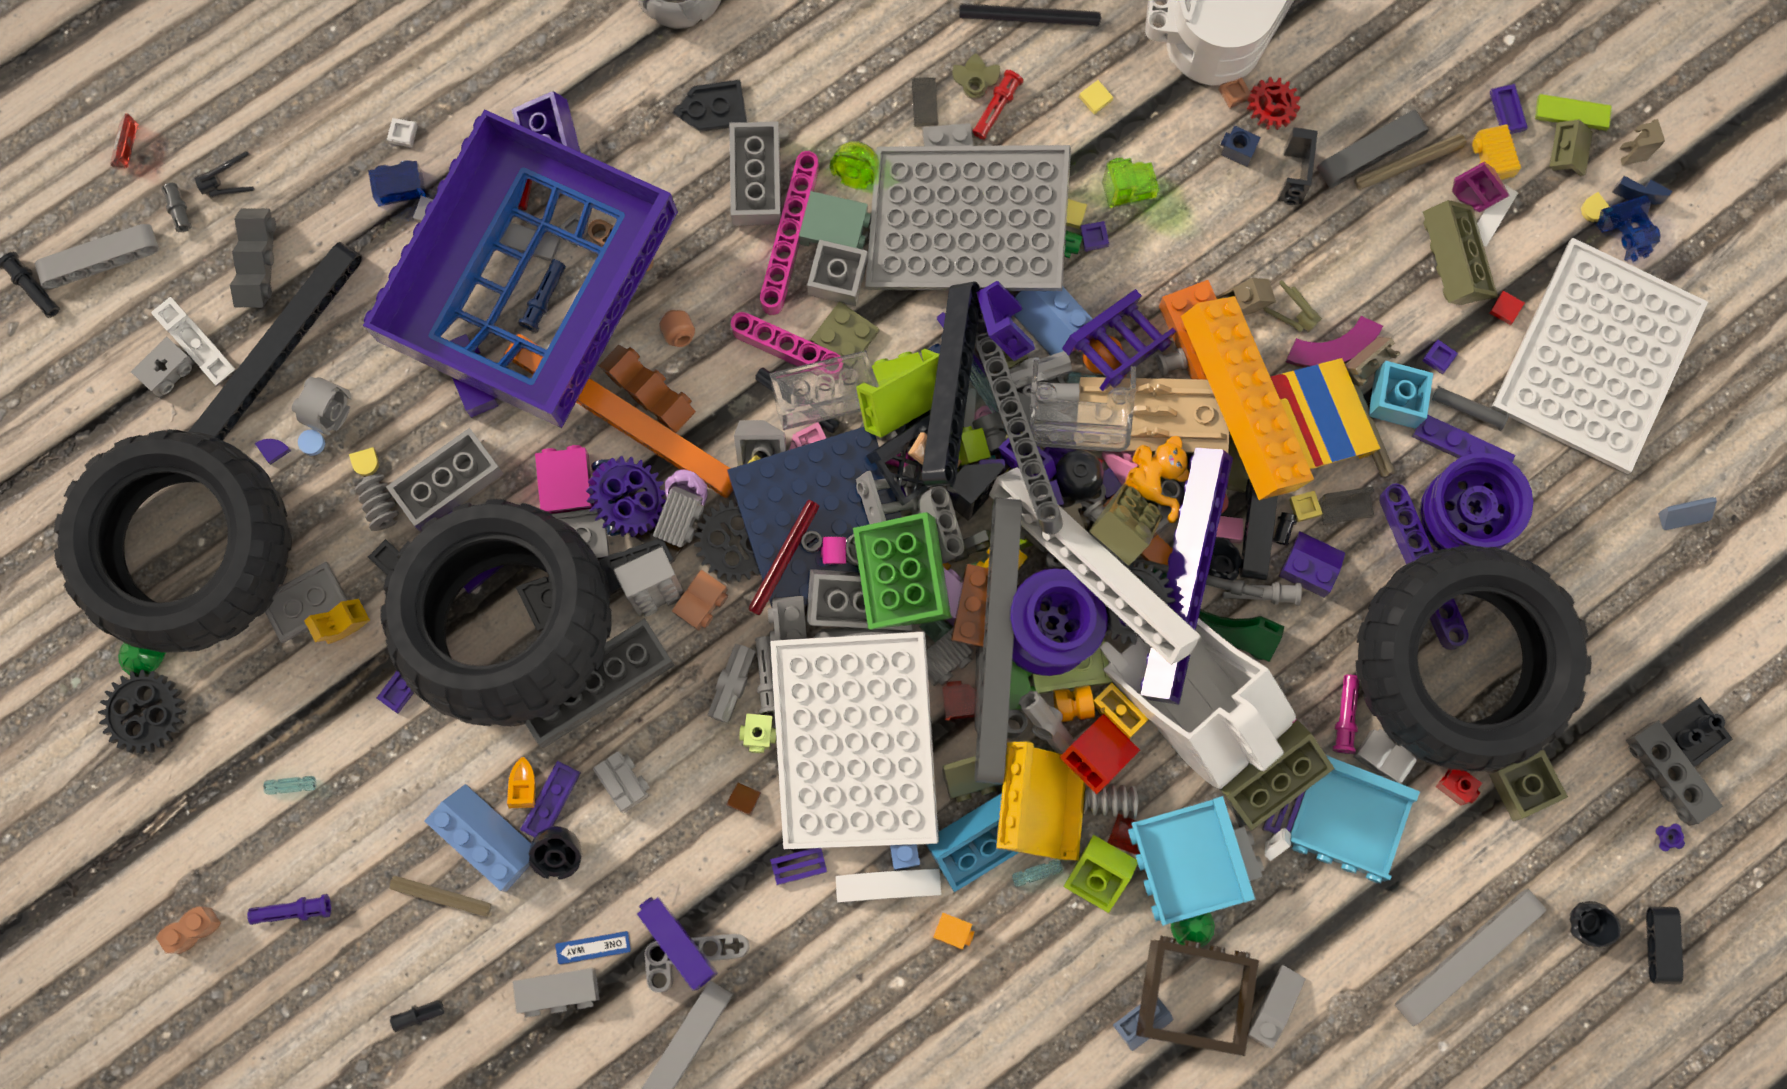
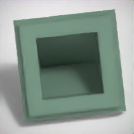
[919,620,952,643]

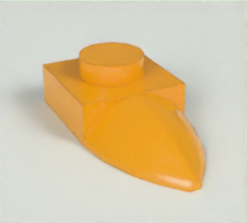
[507,757,536,809]

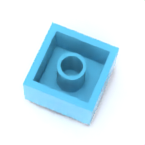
[1369,361,1433,429]

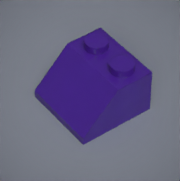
[1278,531,1345,598]

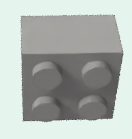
[807,240,868,306]

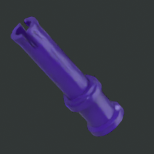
[247,894,331,925]

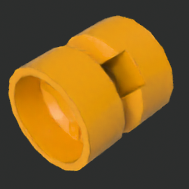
[1053,685,1095,723]

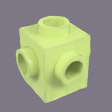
[739,714,777,753]

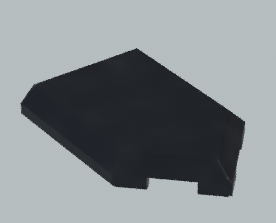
[672,79,747,132]

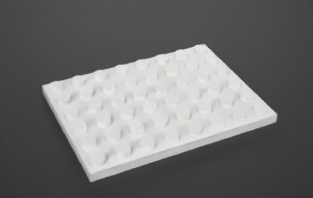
[1491,238,1708,474]
[770,632,939,849]

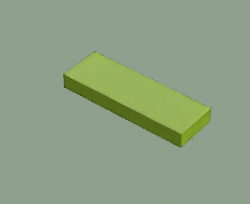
[1535,94,1612,131]

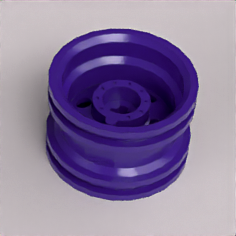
[1419,452,1534,550]

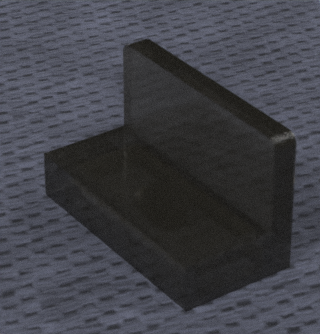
[1318,487,1374,525]

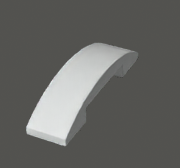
[151,297,236,386]
[836,869,941,903]

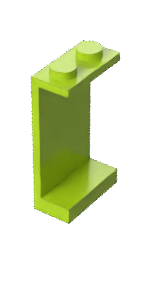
[856,349,939,438]

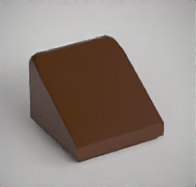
[726,783,761,817]

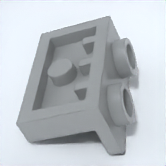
[768,596,807,641]

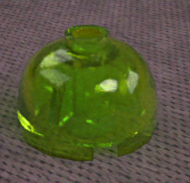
[829,141,880,189]

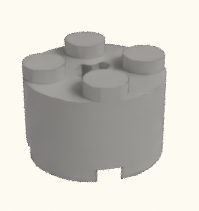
[292,377,351,435]

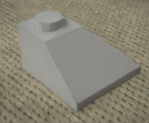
[734,420,787,466]

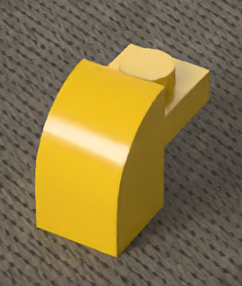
[304,599,370,644]

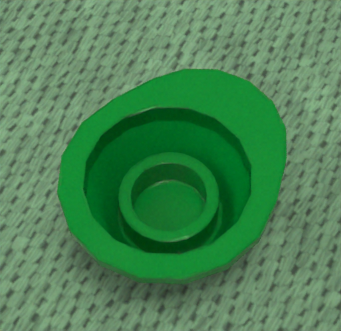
[118,643,166,676]
[1170,912,1215,948]

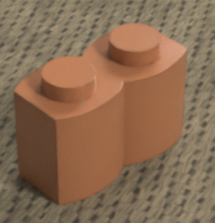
[672,570,728,631]
[156,907,221,954]

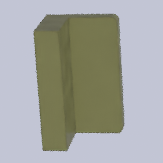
[1549,119,1593,176]

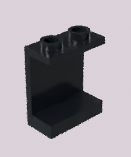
[1278,127,1318,205]

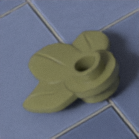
[952,53,1000,99]

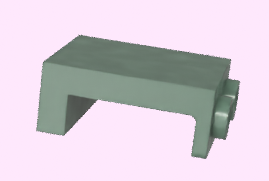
[799,191,871,250]

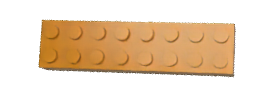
[1181,296,1314,500]

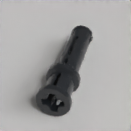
[0,252,60,318]

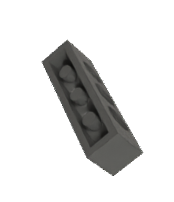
[1626,720,1723,826]

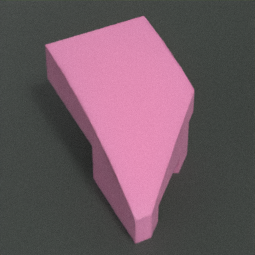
[789,422,826,450]

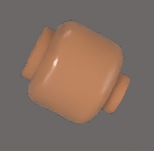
[659,310,695,347]

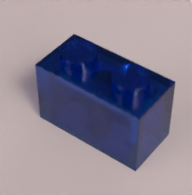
[368,160,426,206]

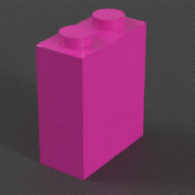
[535,445,594,514]

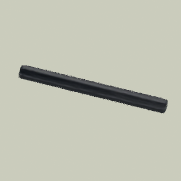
[959,3,1101,26]

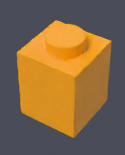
[933,913,975,950]

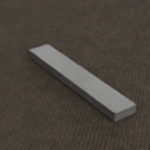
[413,196,561,261]

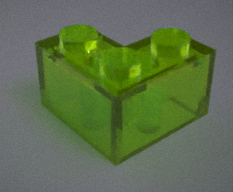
[1102,157,1159,209]

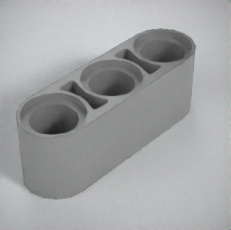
[918,486,964,563]

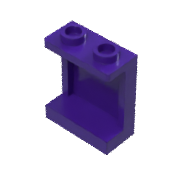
[976,281,1035,361]

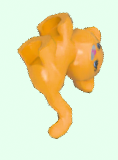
[1125,436,1190,523]

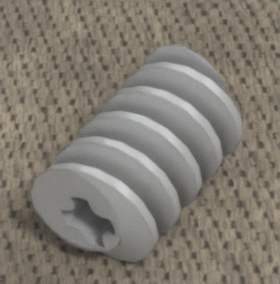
[354,474,399,531]
[1083,784,1138,819]

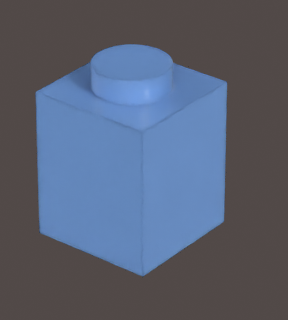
[890,844,920,871]

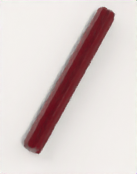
[748,500,819,615]

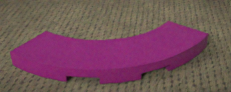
[1285,316,1383,368]

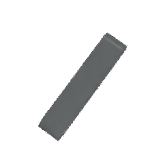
[1316,110,1429,188]

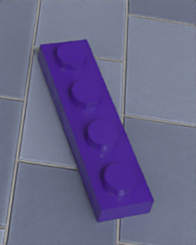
[1412,414,1516,462]

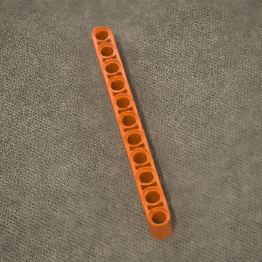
[504,334,733,498]

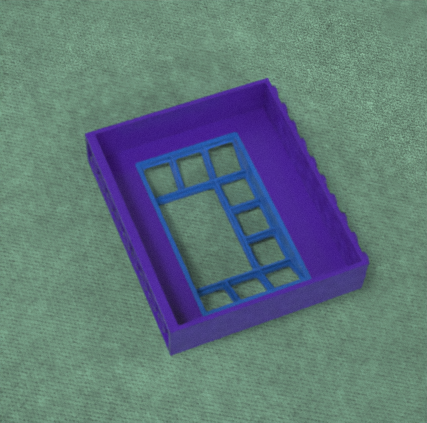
[363,109,678,429]

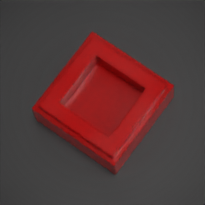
[1489,291,1525,325]

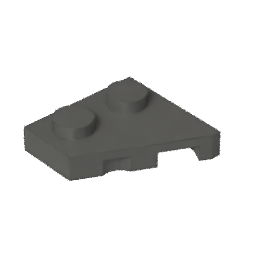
[947,530,991,562]

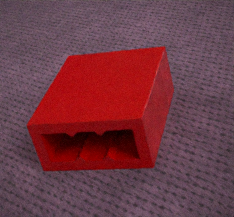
[1059,714,1140,795]

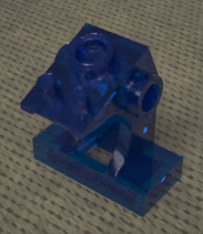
[1597,195,1661,262]

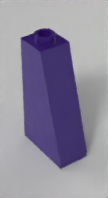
[637,897,719,991]

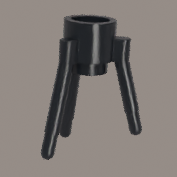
[195,151,255,198]

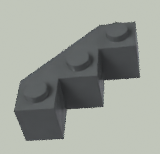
[230,208,276,308]

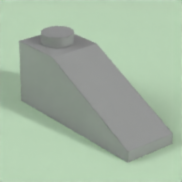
[1248,965,1306,1049]

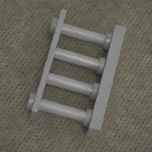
[856,464,928,524]

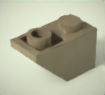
[1216,278,1276,315]

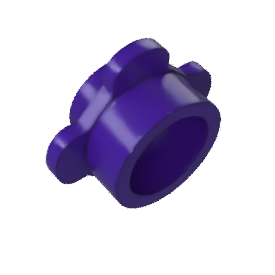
[1656,823,1685,851]

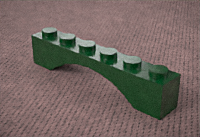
[1138,565,1285,662]

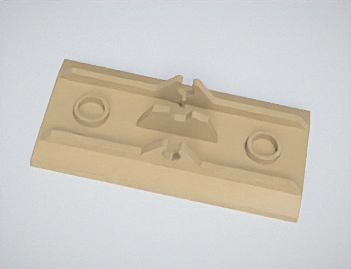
[1076,377,1229,453]

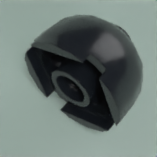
[1053,450,1104,502]
[529,826,582,880]

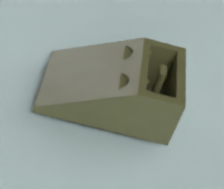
[1089,483,1163,566]

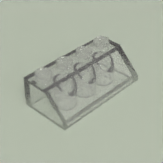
[769,350,879,430]

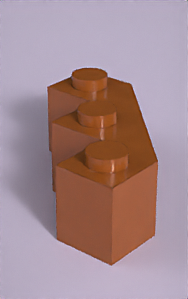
[598,344,696,433]

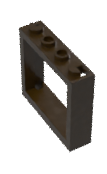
[1136,936,1259,1056]

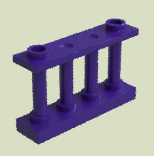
[1062,289,1176,392]

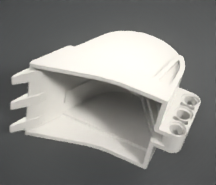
[1145,0,1294,86]
[1100,618,1296,789]

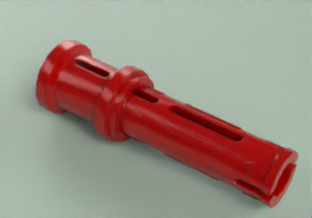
[972,69,1024,140]

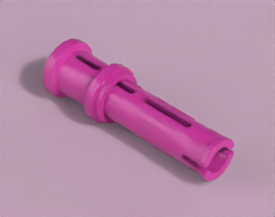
[1332,674,1359,754]

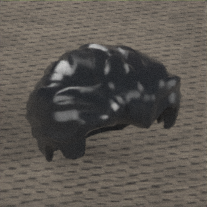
[1208,537,1242,581]
[1569,901,1621,947]

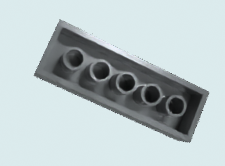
[526,618,675,749]

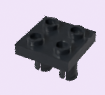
[1662,697,1733,767]

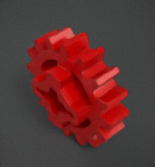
[1247,77,1301,130]

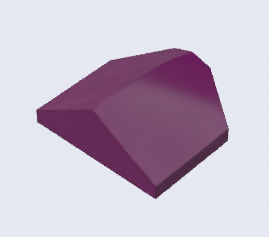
[1452,162,1509,212]

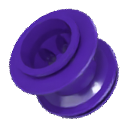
[1010,568,1107,676]

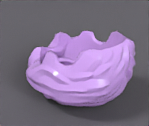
[665,470,708,505]

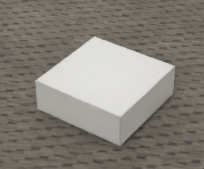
[387,118,418,148]
[1264,828,1291,861]

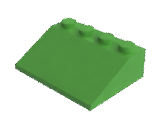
[853,512,952,630]

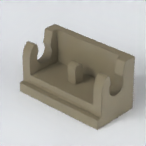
[1619,119,1665,166]
[1345,337,1400,386]

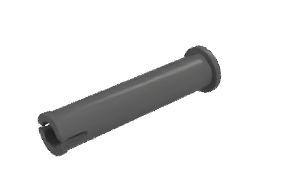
[1432,386,1509,431]

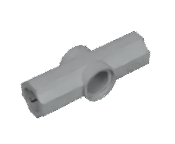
[997,351,1072,394]
[707,644,756,724]
[1019,691,1075,754]

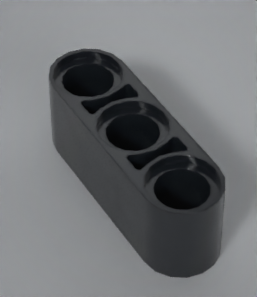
[1646,906,1684,984]

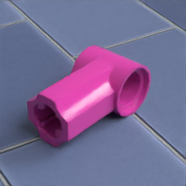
[820,537,846,564]

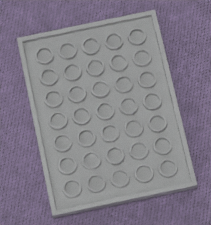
[865,145,1071,291]

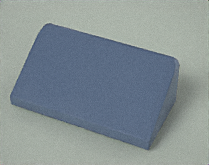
[1658,497,1717,530]
[1113,998,1173,1051]

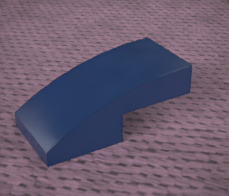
[1612,176,1672,204]

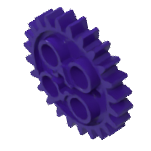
[586,456,666,537]

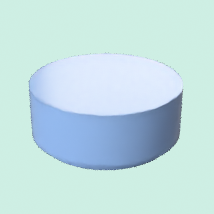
[298,429,325,456]

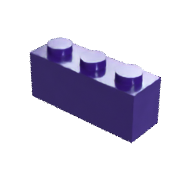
[450,334,498,418]

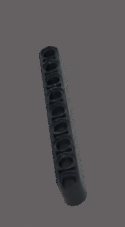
[922,281,981,487]

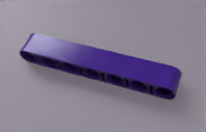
[1379,483,1469,650]

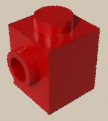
[1436,768,1482,806]

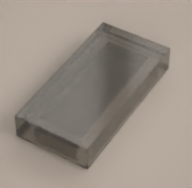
[911,77,938,127]

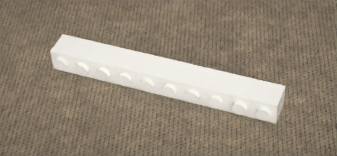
[989,467,1201,666]

